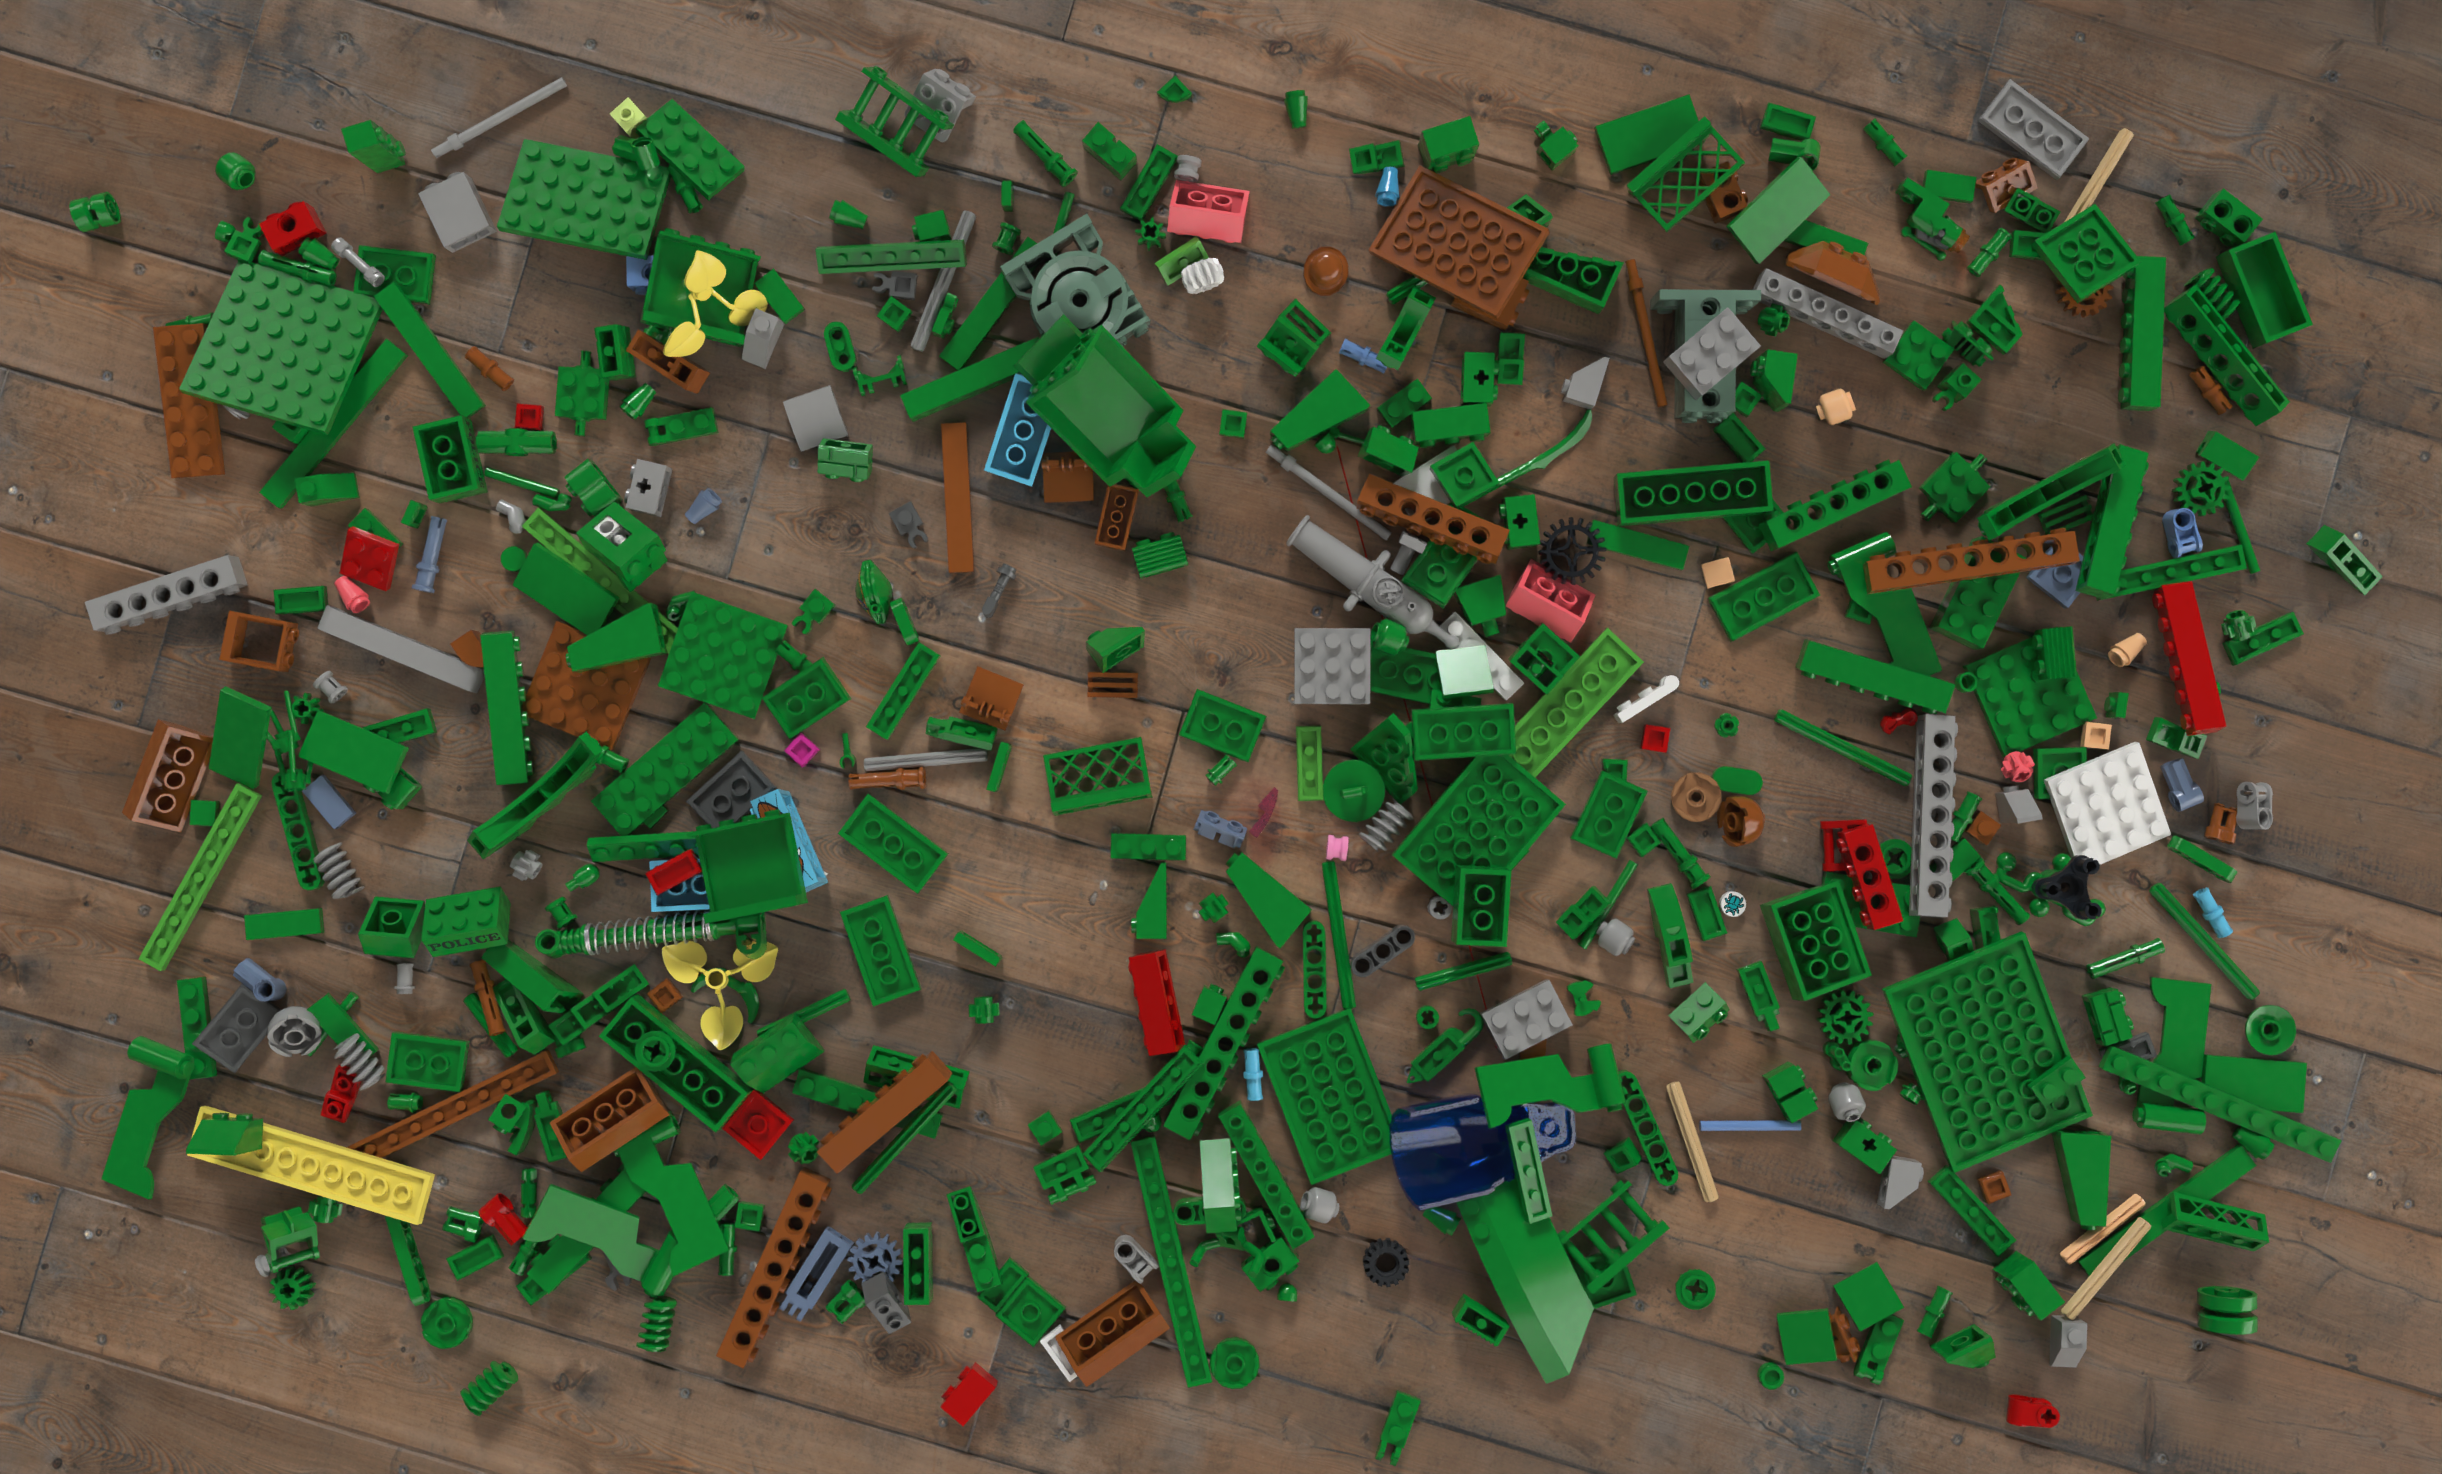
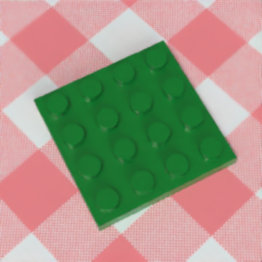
[658,591,788,719]
[1963,627,2097,758]

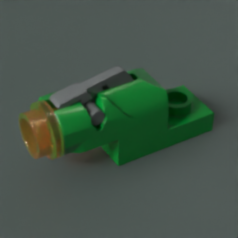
[1895,177,1970,253]

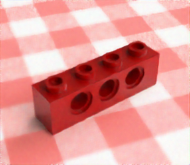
[1836,824,1903,930]

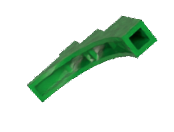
[1977,443,2126,541]
[467,731,603,860]

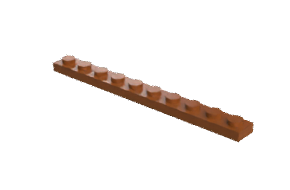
[346,1050,559,1158]

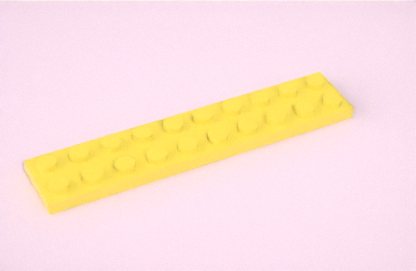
[187,1106,435,1225]

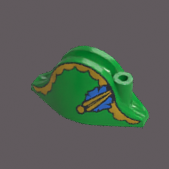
[855,559,893,625]

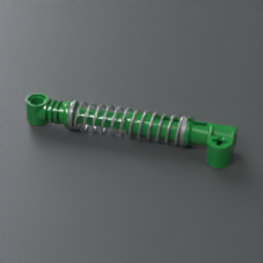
[535,909,767,959]

